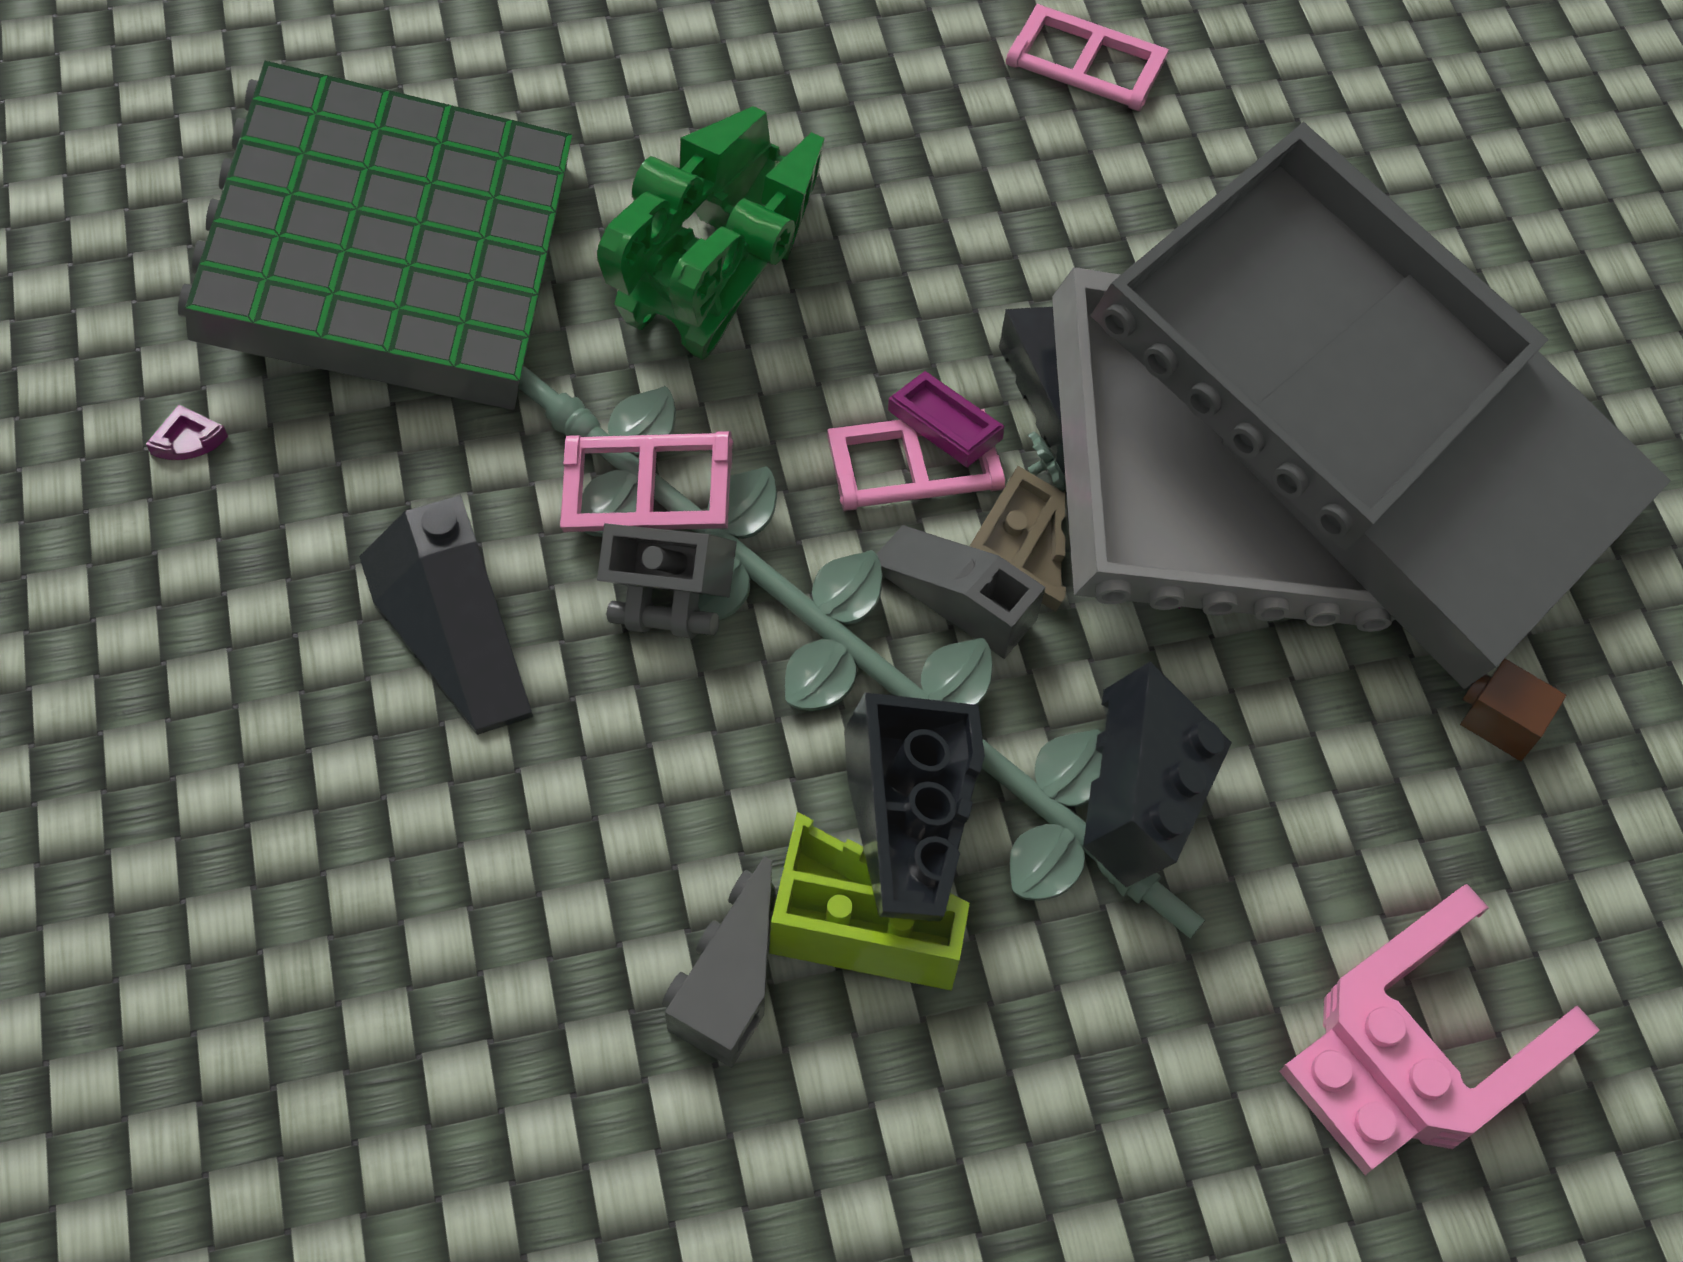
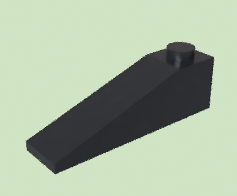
[359,495,533,735]
[844,692,985,922]

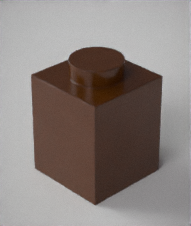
[1460,658,1567,762]

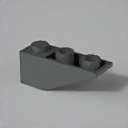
[877,525,1046,659]
[662,856,772,1068]

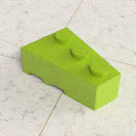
[769,812,970,991]

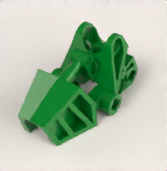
[597,106,825,360]

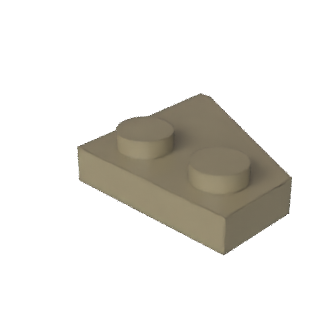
[970,466,1066,612]

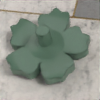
[1028,432,1066,491]

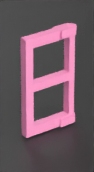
[1006,4,1169,112]
[827,409,1005,511]
[560,431,733,532]

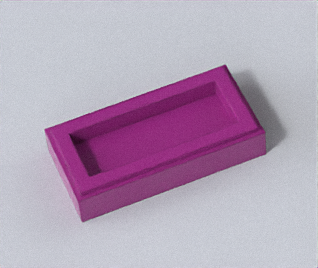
[888,371,1005,467]

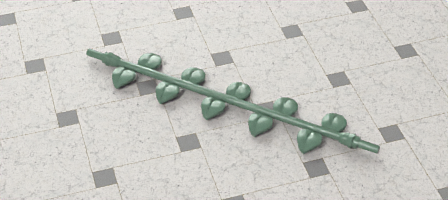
[519,367,1206,939]

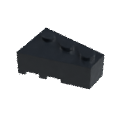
[1083,661,1232,888]

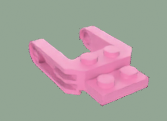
[1279,884,1600,1176]

